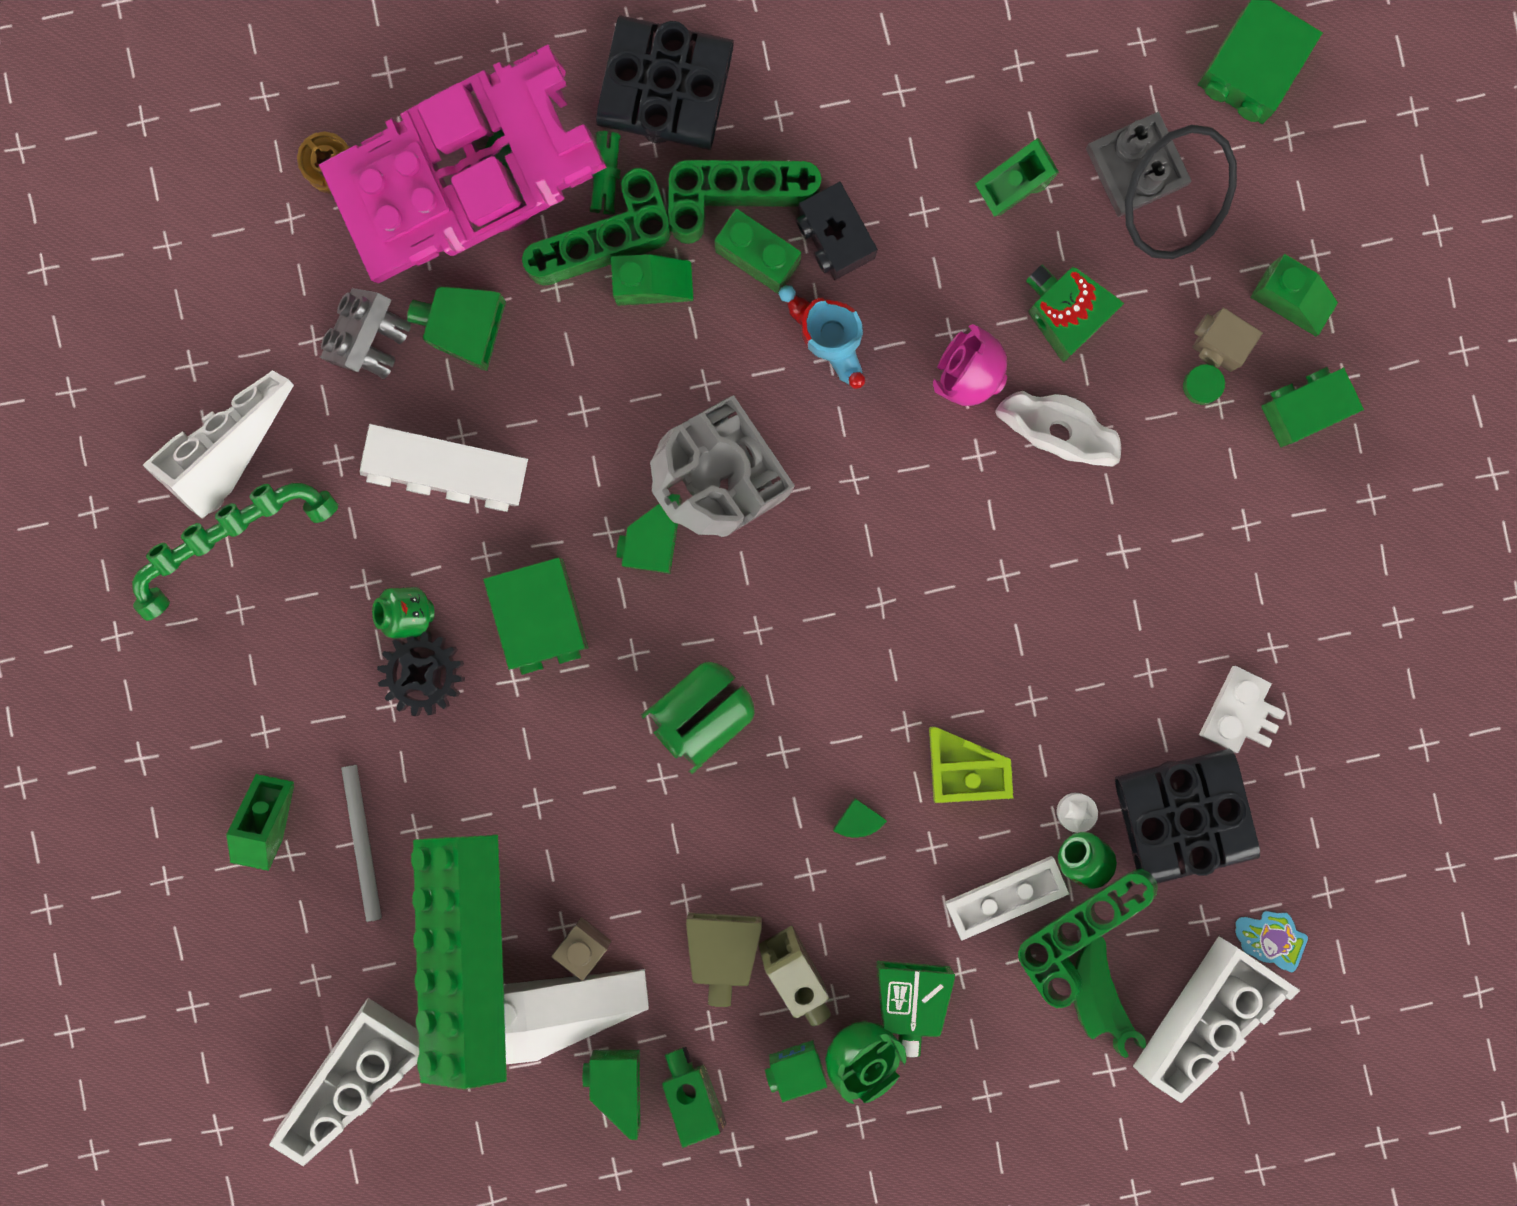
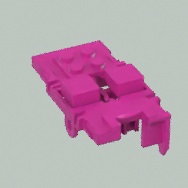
[319,45,607,284]

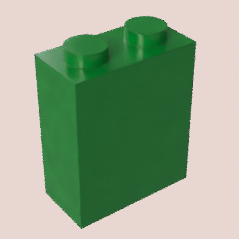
[1197,0,1323,125]
[483,558,589,675]

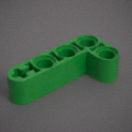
[668,160,822,244]
[522,168,671,286]
[1018,869,1158,1008]

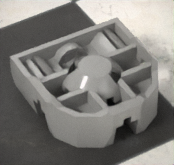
[650,395,795,537]

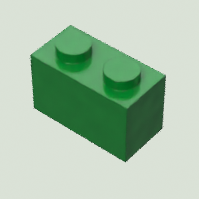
[714,208,802,294]
[1261,367,1364,448]

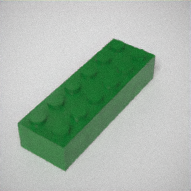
[411,835,507,1089]

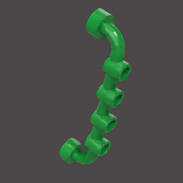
[132,483,338,621]

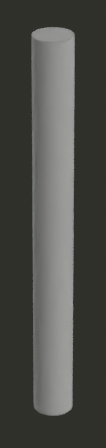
[341,765,382,922]

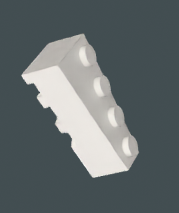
[360,424,528,512]
[1133,937,1300,1103]
[269,998,419,1166]

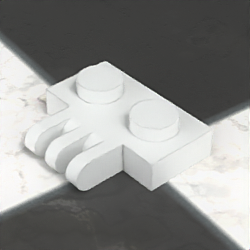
[1199,666,1286,753]

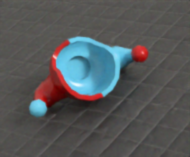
[779,285,865,389]

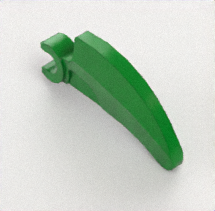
[1074,937,1146,1058]

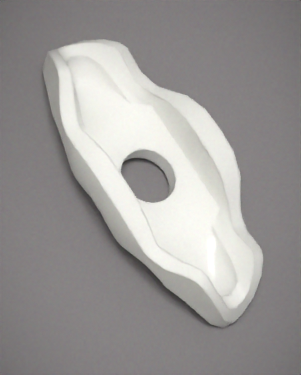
[995,391,1121,467]

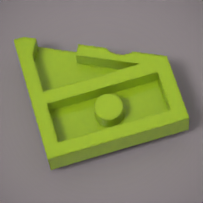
[929,727,1013,803]

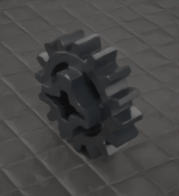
[377,632,465,716]

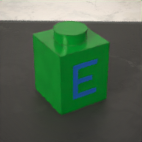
[765,1040,827,1103]

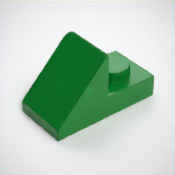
[975,138,1059,217]

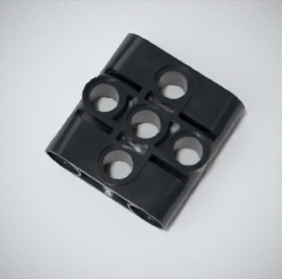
[596,15,734,150]
[1115,748,1260,887]

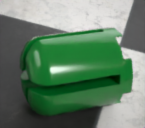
[641,661,755,774]

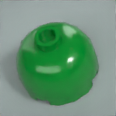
[825,1021,907,1104]

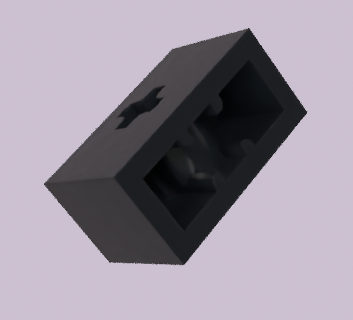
[795,181,878,280]

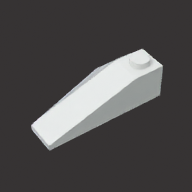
[143,370,294,519]
[503,969,649,1064]

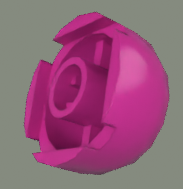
[933,324,1007,406]

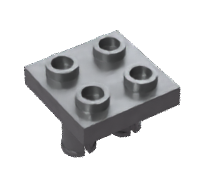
[1086,111,1191,217]
[320,288,411,379]

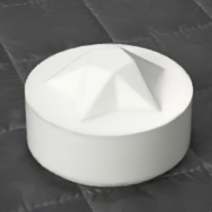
[1057,793,1098,833]

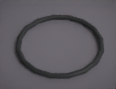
[1125,125,1237,259]

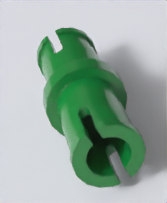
[590,131,621,215]

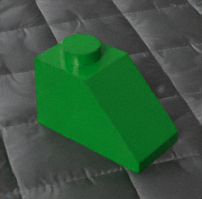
[611,254,694,306]
[1250,254,1338,337]
[616,494,682,574]
[226,774,294,871]
[582,1050,641,1140]

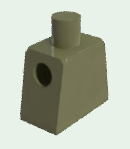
[686,912,762,1007]
[758,925,831,1026]

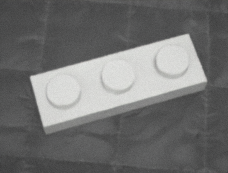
[944,856,1069,941]

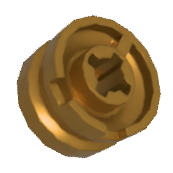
[297,131,350,194]

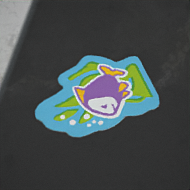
[1235,911,1308,972]

